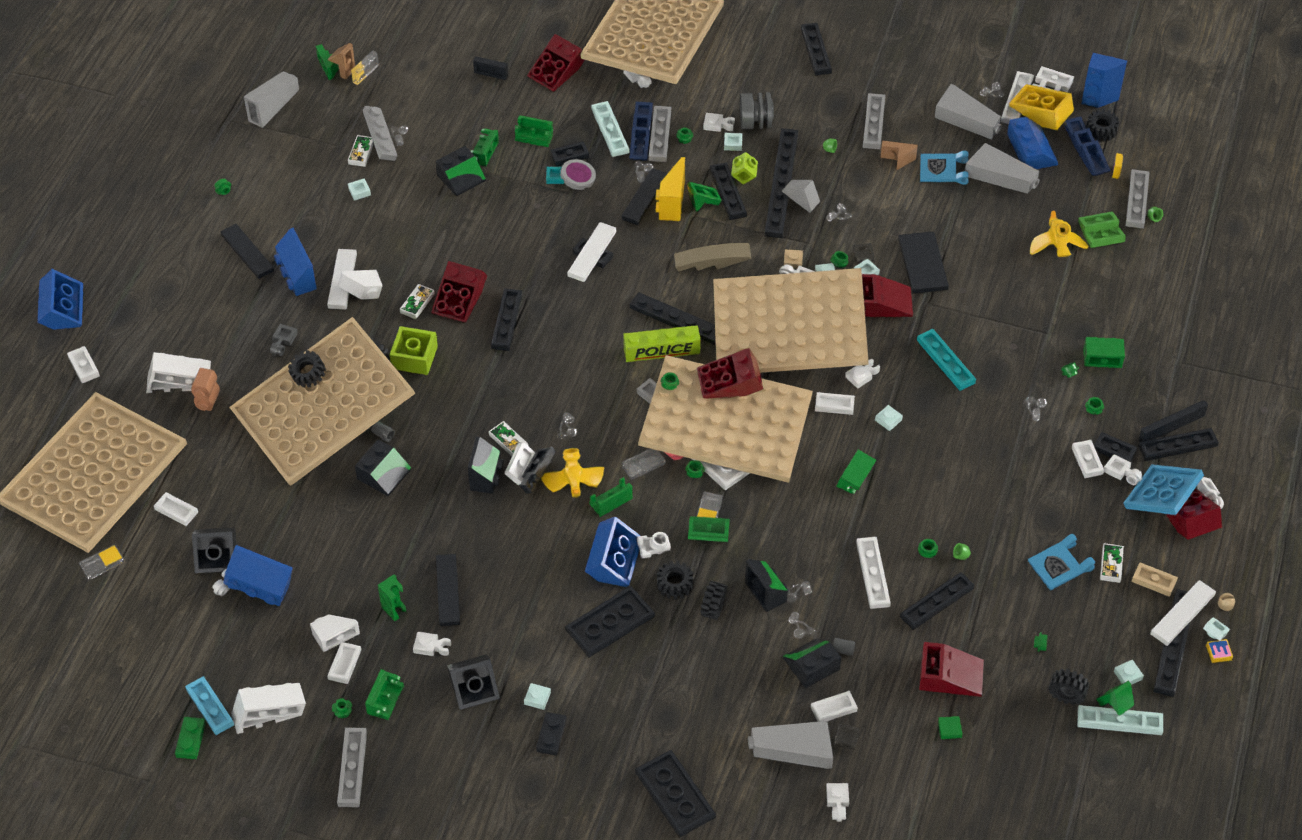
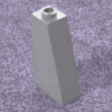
[244,71,299,128]
[935,84,1002,140]
[965,143,1039,194]
[748,721,833,769]

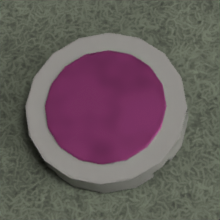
[560,159,596,190]

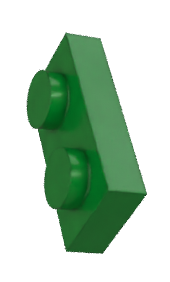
[175,717,206,759]

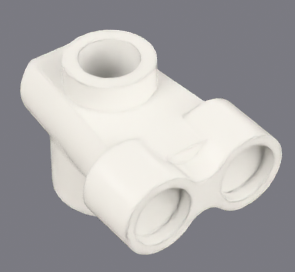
[637,532,671,558]

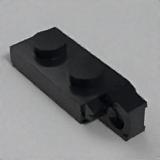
[520,447,556,494]

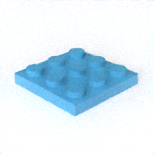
[1124,464,1204,515]

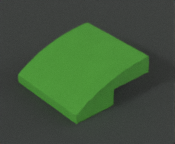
[1078,211,1126,248]

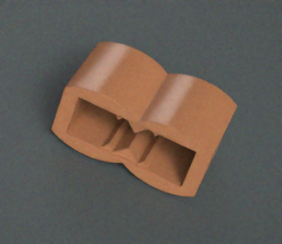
[191,368,220,411]

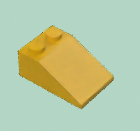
[1009,84,1074,130]
[656,157,685,221]

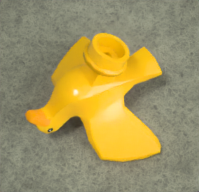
[1030,211,1089,257]
[541,448,604,497]

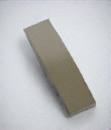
[674,243,751,272]

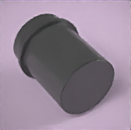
[371,421,395,442]
[833,638,855,656]

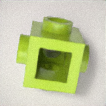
[731,152,758,185]

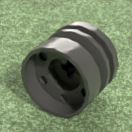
[740,92,774,129]

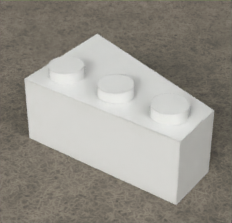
[146,352,211,393]
[231,683,306,734]

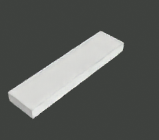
[1001,71,1034,124]
[568,222,616,282]
[327,249,357,309]
[856,537,891,609]
[1151,580,1216,646]

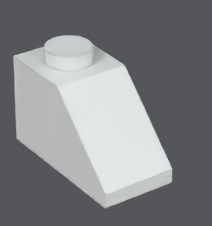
[338,270,382,299]
[310,614,360,652]

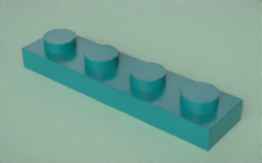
[917,329,976,391]

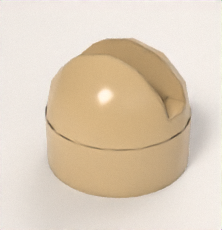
[1218,593,1235,611]

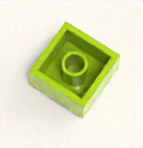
[390,326,438,375]

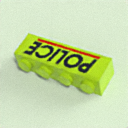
[623,325,700,362]

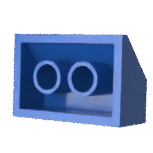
[1081,53,1127,108]
[1007,117,1058,169]
[274,228,317,296]
[38,269,83,330]
[585,517,640,587]
[224,545,293,606]

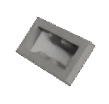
[782,180,820,213]

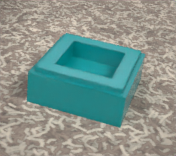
[546,167,564,184]

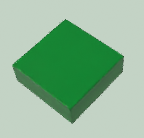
[938,716,962,739]

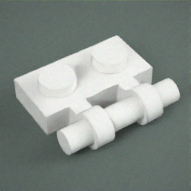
[1032,66,1074,92]

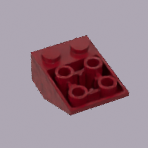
[527,34,585,92]
[431,261,487,323]
[862,274,913,317]
[697,348,764,399]
[1166,488,1222,540]
[919,642,984,697]

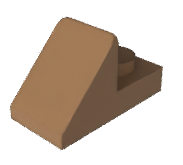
[328,43,355,79]
[881,141,918,170]

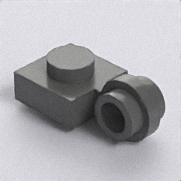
[270,324,298,357]

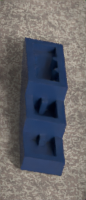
[630,102,653,161]
[1064,116,1110,176]

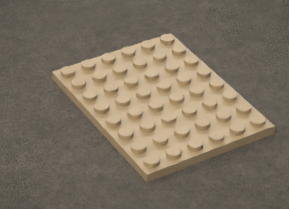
[581,0,724,84]
[713,268,869,373]
[230,317,415,486]
[638,355,813,483]
[0,392,187,553]

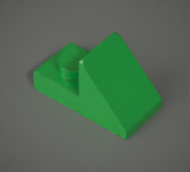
[316,44,339,80]
[687,182,722,212]
[1096,680,1134,716]

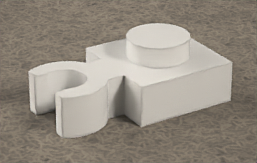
[703,113,735,132]
[845,359,880,388]
[413,632,451,656]

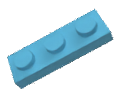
[185,676,234,735]

